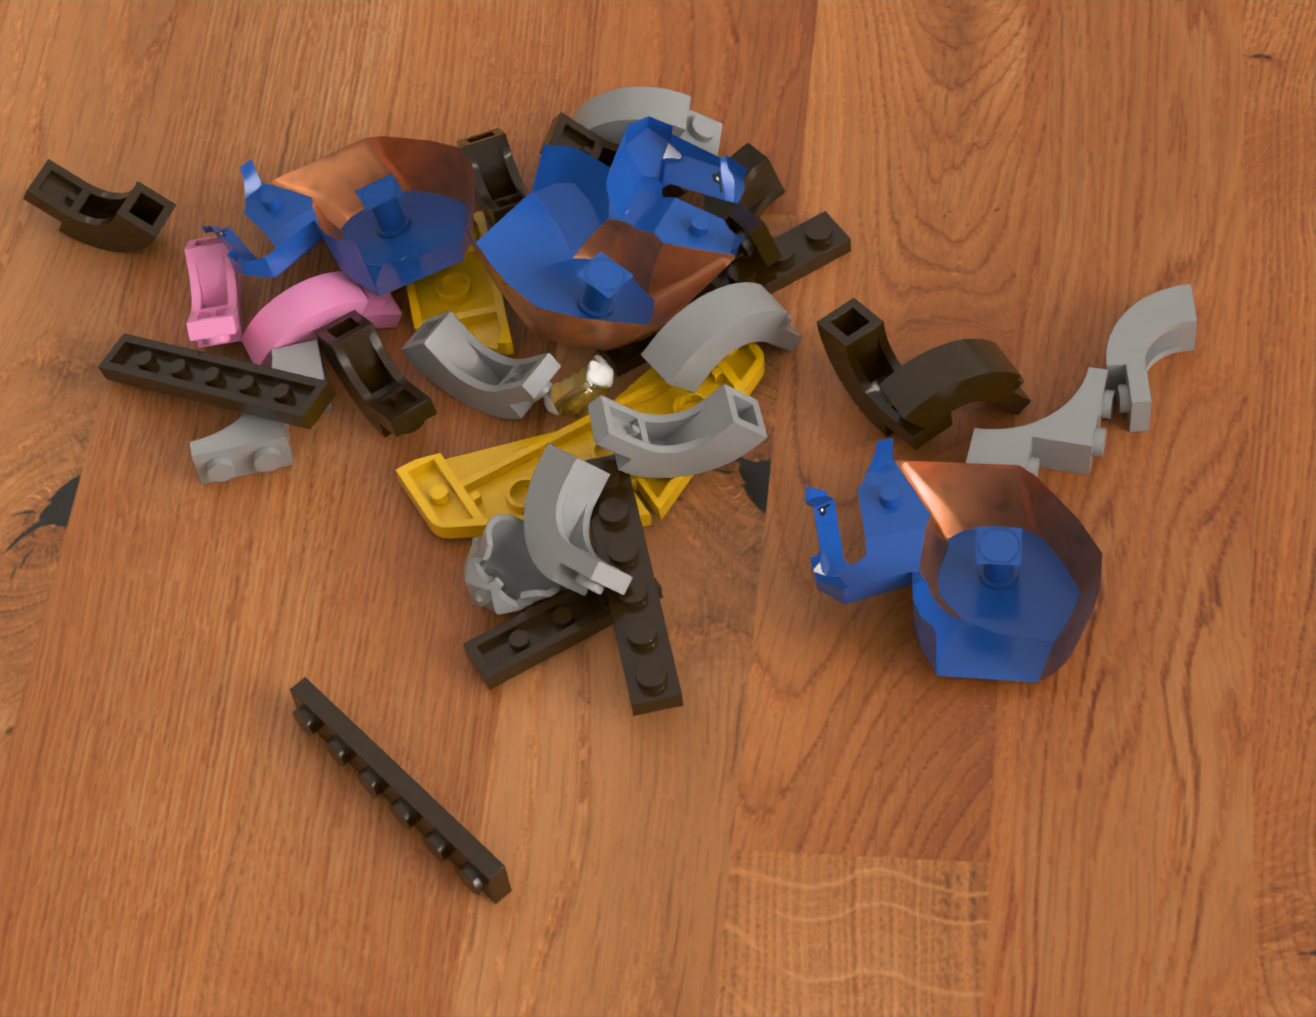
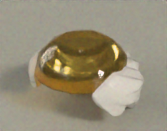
[543,355,614,419]

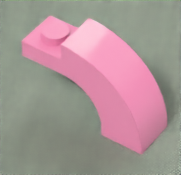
[184,236,245,348]
[241,271,402,368]

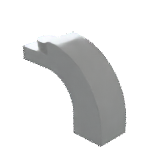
[641,282,802,392]
[401,311,561,419]
[587,384,768,478]
[524,442,633,596]

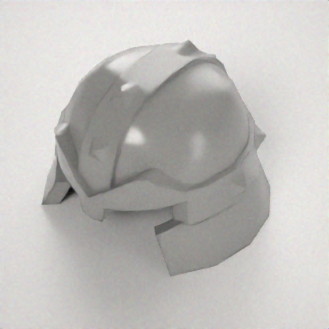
[463,514,561,614]

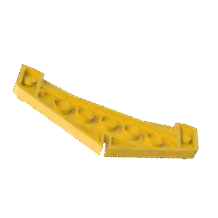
[395,342,765,539]

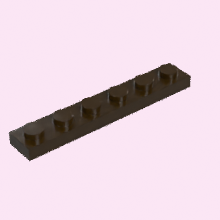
[596,211,851,377]
[98,333,336,430]
[585,454,684,716]
[290,677,512,904]

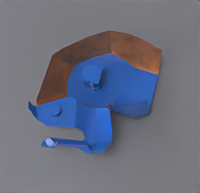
[465,116,747,351]
[198,136,475,296]
[805,438,1102,682]

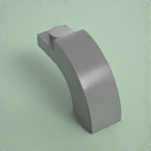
[573,86,723,156]
[1105,284,1197,432]

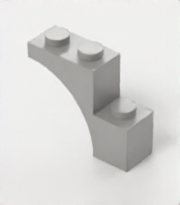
[190,340,333,485]
[966,367,1115,477]

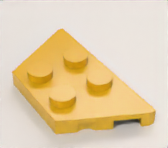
[401,210,515,355]

